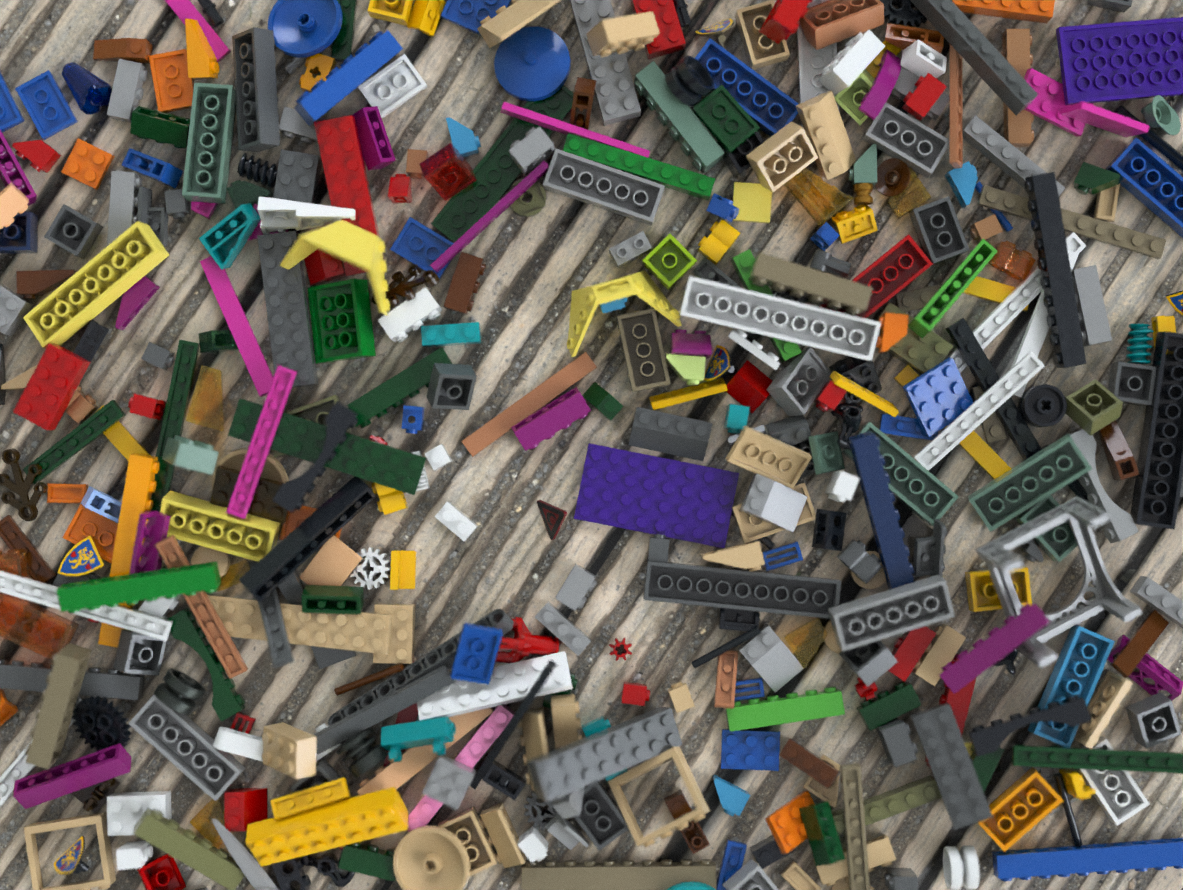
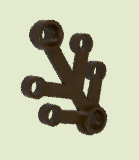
[371,265,439,308]
[0,448,47,521]

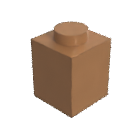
[406,149,429,179]
[970,214,1003,243]

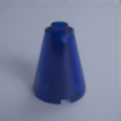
[62,62,112,115]

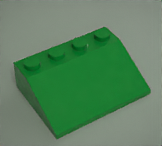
[307,279,376,364]

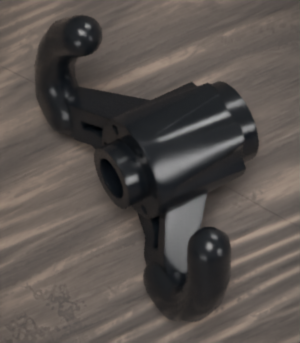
[831,403,863,450]
[301,852,356,887]

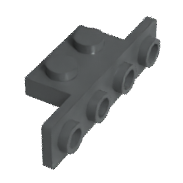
[136,187,168,247]
[913,519,947,577]

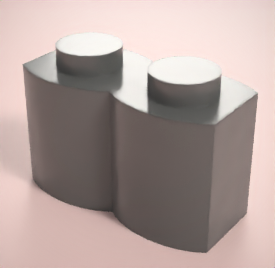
[836,540,882,584]

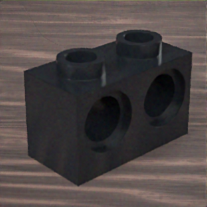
[812,509,847,551]
[271,857,311,890]

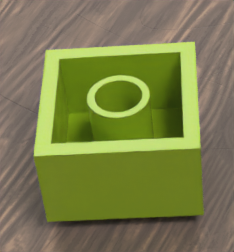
[642,234,697,290]

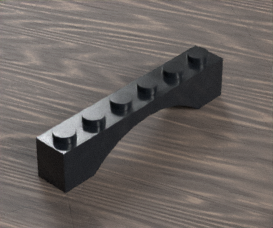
[272,401,359,513]
[968,695,1092,756]

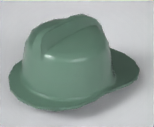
[1141,95,1181,136]

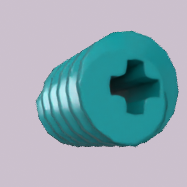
[1126,324,1154,364]

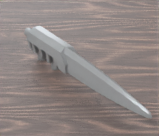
[212,819,280,890]

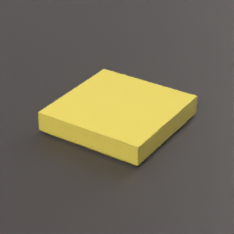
[733,182,772,223]

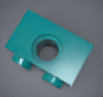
[724,404,749,434]

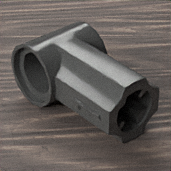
[810,250,851,279]

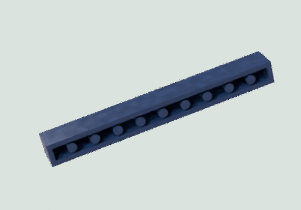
[848,431,916,590]

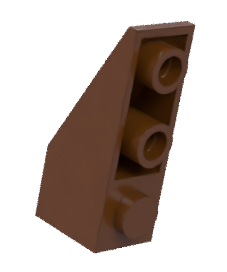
[1098,420,1139,480]
[664,789,710,854]

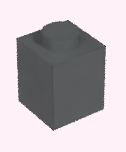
[164,189,190,219]
[141,342,175,370]
[648,534,669,563]

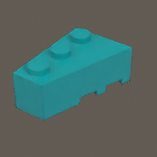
[199,203,261,270]

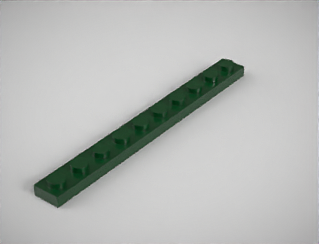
[148,340,200,519]
[1012,745,1183,774]

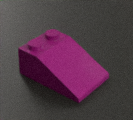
[670,329,712,359]

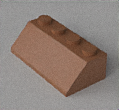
[799,0,885,50]

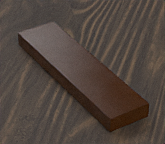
[0,515,57,583]
[1111,610,1169,678]

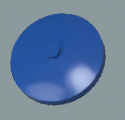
[268,0,343,58]
[494,26,571,101]

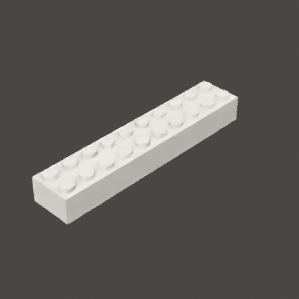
[679,276,881,361]

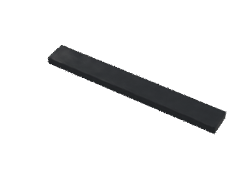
[470,660,557,789]

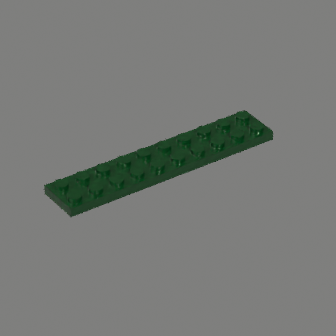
[431,85,574,243]
[228,398,426,495]

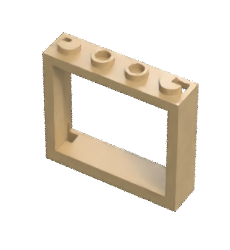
[608,747,710,848]
[24,812,116,890]

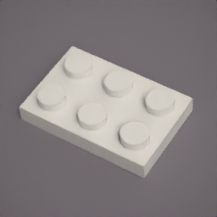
[358,54,427,119]
[728,329,780,370]

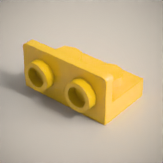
[832,205,878,244]
[1059,768,1096,800]

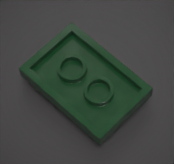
[692,85,760,154]

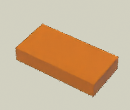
[47,483,88,503]

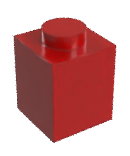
[621,682,650,706]

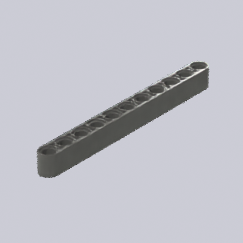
[328,609,514,726]

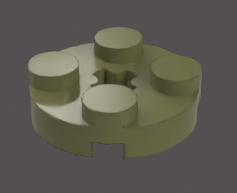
[509,178,546,217]

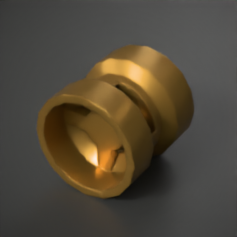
[853,183,873,205]

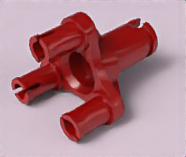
[495,617,559,664]

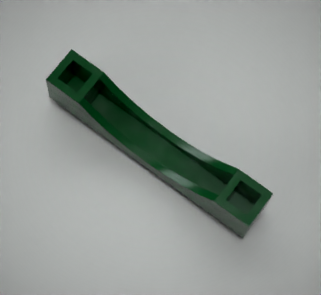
[167,608,245,722]

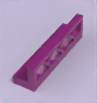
[129,510,170,574]
[1107,634,1183,700]

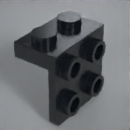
[829,356,882,404]

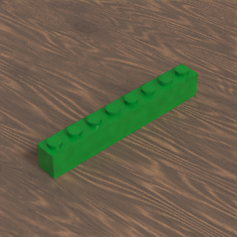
[563,133,715,201]
[56,561,221,613]

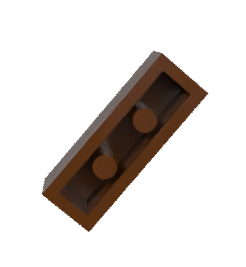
[443,252,486,315]
[779,739,840,789]

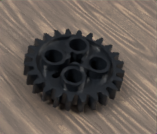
[880,0,927,27]
[72,696,132,751]

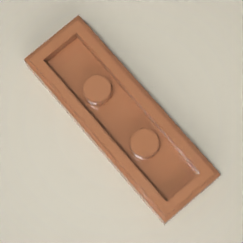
[714,650,738,709]

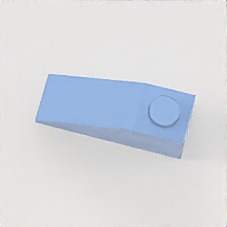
[81,486,122,523]

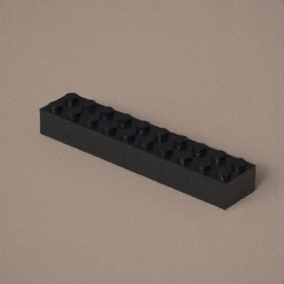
[1130,332,1183,530]

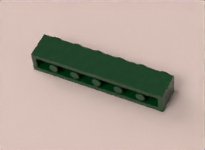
[347,347,453,429]

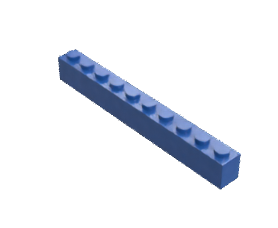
[992,838,1183,881]

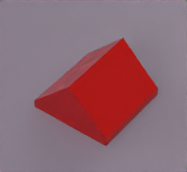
[725,360,772,413]
[137,853,187,890]

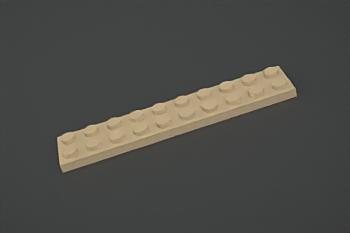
[207,595,392,655]

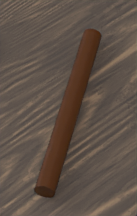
[334,663,404,696]

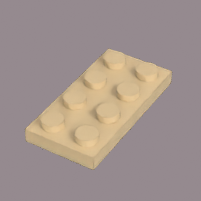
[726,426,812,489]
[731,483,816,544]
[1074,670,1132,749]

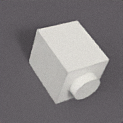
[424,444,452,471]

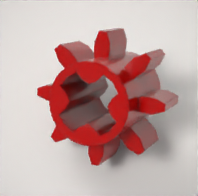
[609,637,632,661]
[854,678,878,700]

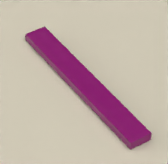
[430,161,549,272]

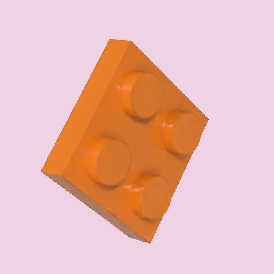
[61,138,114,190]

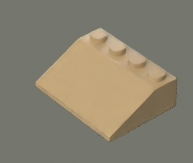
[477,0,561,48]
[518,707,550,790]

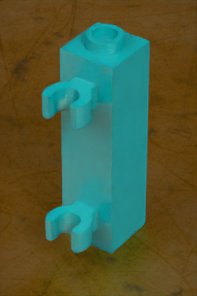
[381,717,456,762]

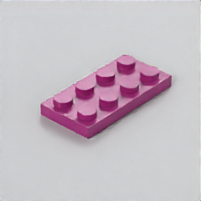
[1024,68,1094,137]

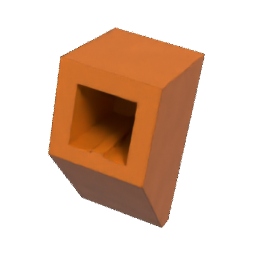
[876,312,909,353]

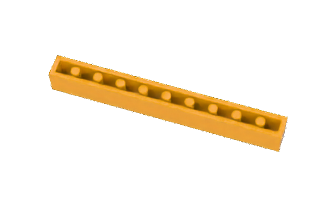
[98,453,160,648]

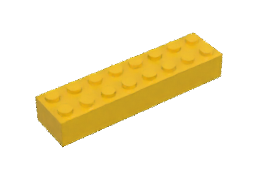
[246,787,408,867]

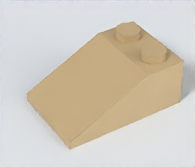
[700,540,765,571]

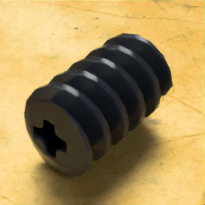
[237,153,277,188]

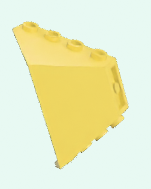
[279,220,390,316]
[567,270,682,357]

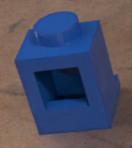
[706,193,739,222]
[810,222,840,251]
[402,405,424,434]

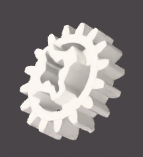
[350,547,391,590]

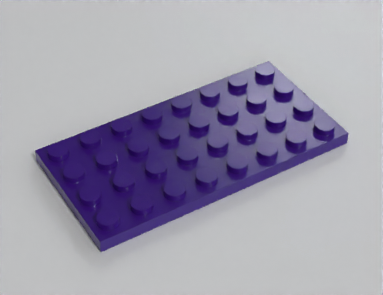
[1056,17,1183,105]
[574,443,739,548]

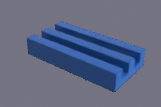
[762,542,803,571]
[734,677,765,702]

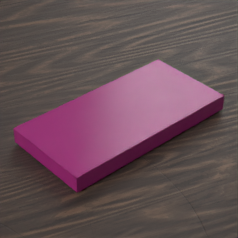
[1061,102,1149,137]

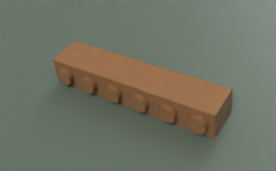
[1002,29,1034,147]

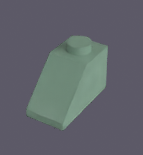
[848,144,877,186]

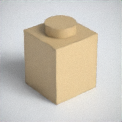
[668,681,695,713]

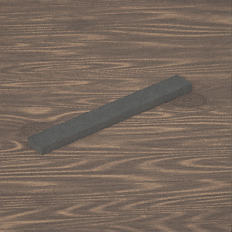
[313,665,454,755]

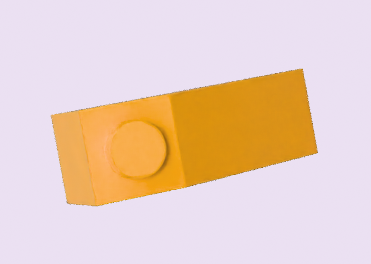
[185,19,219,79]

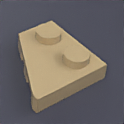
[803,754,840,808]

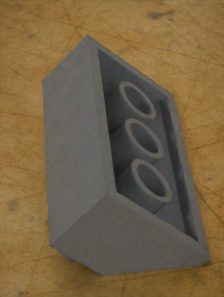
[628,407,712,461]

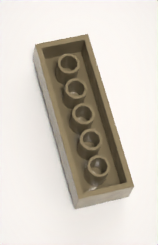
[749,252,873,316]
[25,643,92,769]

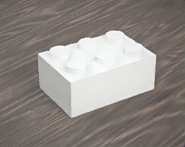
[818,30,885,95]
[378,287,442,343]
[107,791,172,836]

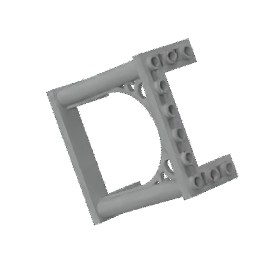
[976,497,1142,668]

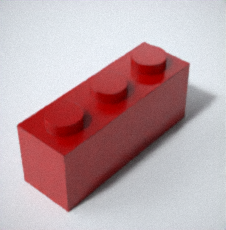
[888,626,937,682]

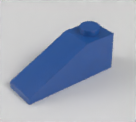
[122,148,183,189]

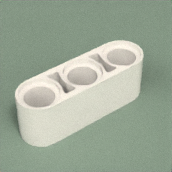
[213,727,263,761]

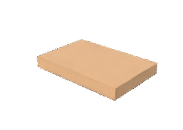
[299,535,363,586]

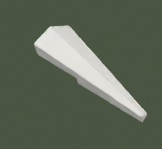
[257,196,356,235]

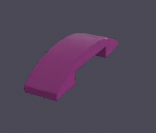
[858,49,902,120]

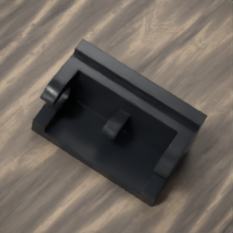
[73,320,109,362]
[718,608,760,632]

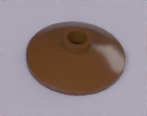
[875,158,910,197]

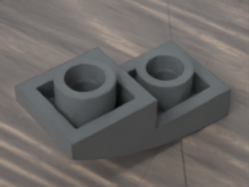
[1012,527,1044,563]

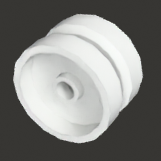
[943,845,979,890]

